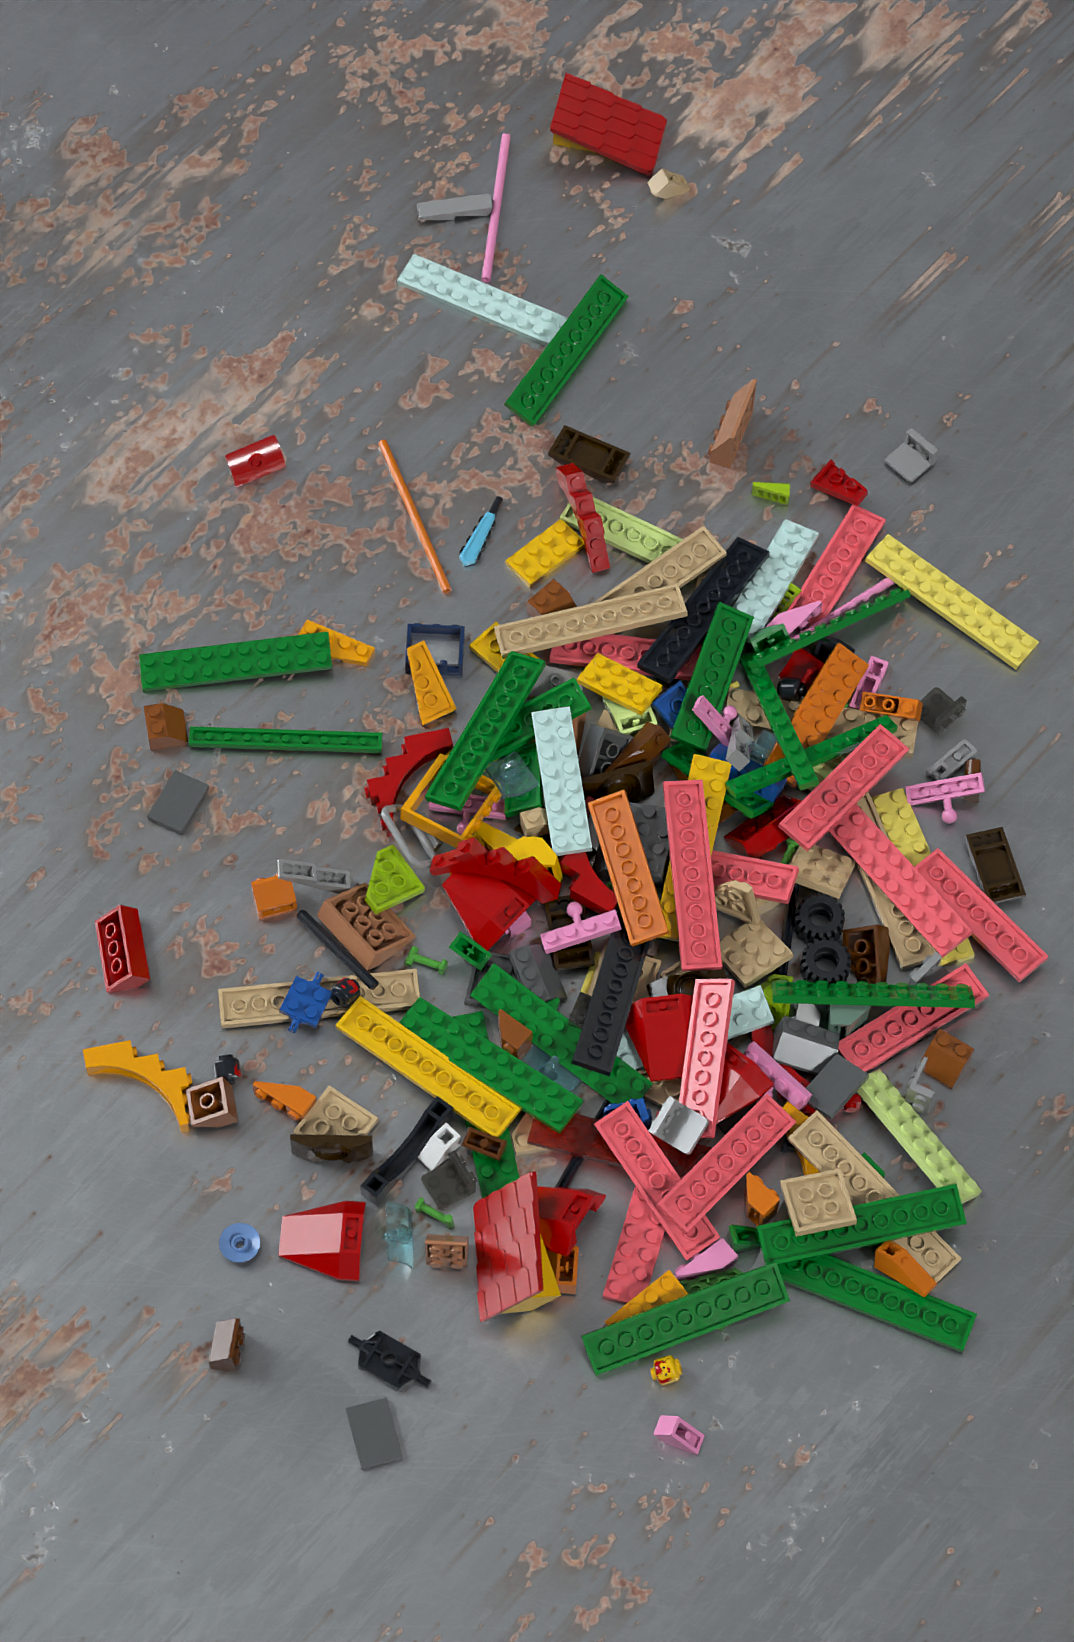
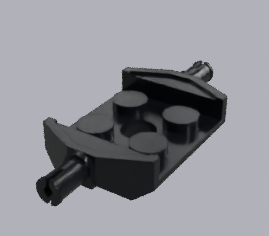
[348,1331,432,1392]

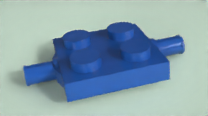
[279,972,332,1034]

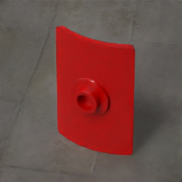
[225,435,286,487]
[778,648,824,694]

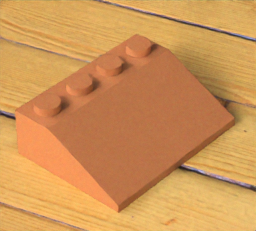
[708,379,757,469]
[317,882,416,971]

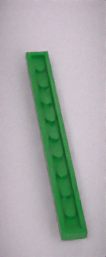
[748,588,911,669]
[739,652,819,791]
[725,715,898,800]
[189,726,383,753]

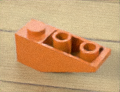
[859,692,923,722]
[252,1081,317,1122]
[874,1241,937,1297]

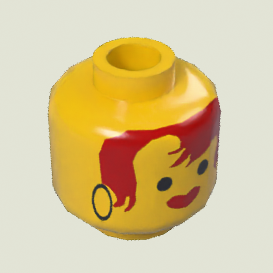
[650,1355,683,1386]

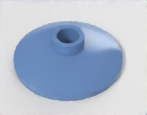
[219,1223,260,1263]

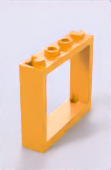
[400,753,502,848]

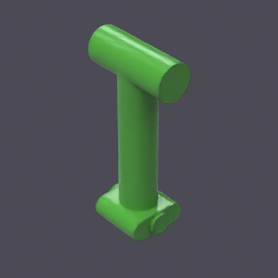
[780,838,800,864]
[404,946,448,975]
[414,1197,455,1230]

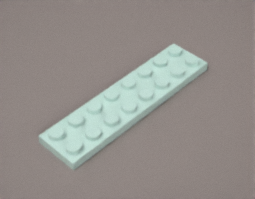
[733,519,819,643]
[531,706,592,856]
[617,985,774,1071]

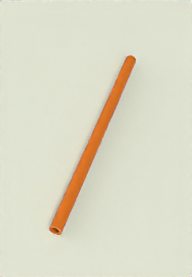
[378,439,452,594]

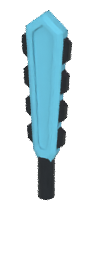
[459,496,503,566]

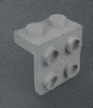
[885,428,938,483]
[908,951,950,985]
[904,1056,935,1114]
[648,1096,709,1155]

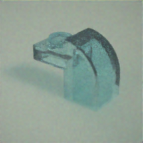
[749,729,777,764]

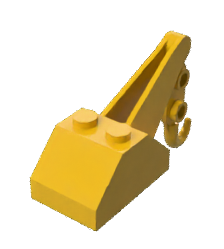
[449,821,563,888]

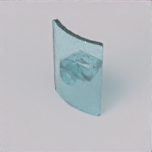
[485,751,539,798]
[521,1045,581,1092]
[383,1202,415,1269]

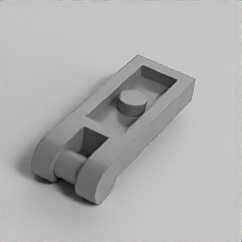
[926,738,978,781]

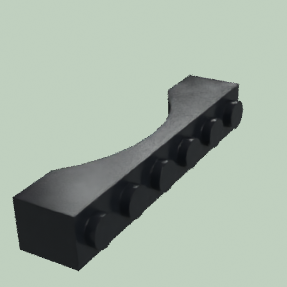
[360,1096,454,1206]

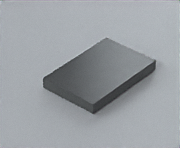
[147,770,209,835]
[464,951,513,1009]
[806,1054,869,1120]
[346,1397,403,1470]

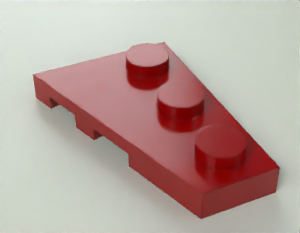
[811,459,868,506]

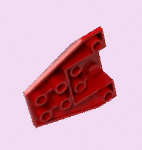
[442,872,537,951]
[625,994,693,1082]
[716,1043,774,1124]
[537,1186,606,1257]
[278,1201,366,1281]

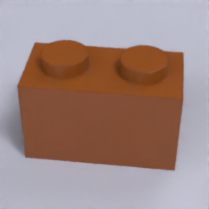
[527,579,577,617]
[144,703,189,750]
[498,1009,533,1060]
[921,1029,974,1089]
[186,1077,238,1127]

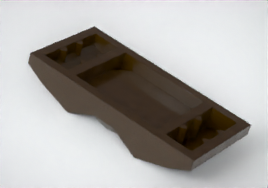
[548,425,631,483]
[581,760,655,803]
[965,827,1026,904]
[544,895,595,971]
[646,966,727,997]
[290,1134,373,1164]

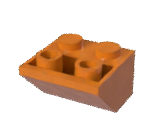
[251,873,297,920]
[744,1172,780,1226]
[545,1246,579,1294]

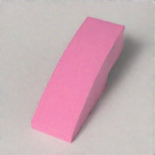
[849,655,889,713]

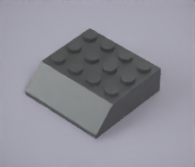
[592,802,670,888]

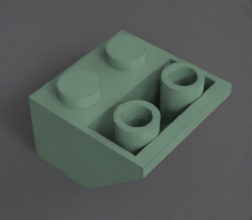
[827,1005,870,1041]

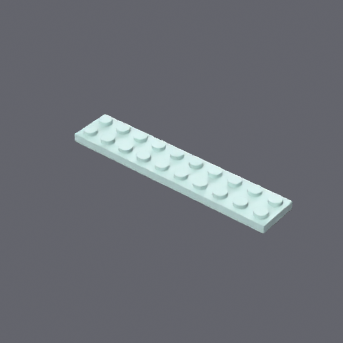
[397,254,567,346]

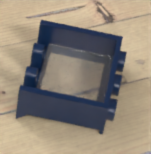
[405,623,465,676]

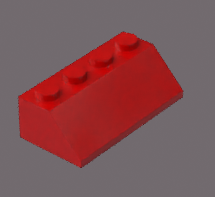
[724,794,802,859]
[95,905,150,993]

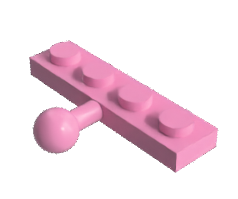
[692,695,752,754]
[905,773,986,824]
[428,795,506,835]
[540,902,622,954]
[744,1042,812,1111]

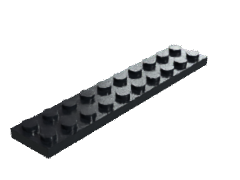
[637,536,770,684]
[571,908,650,1077]

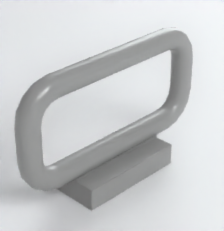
[381,804,444,868]

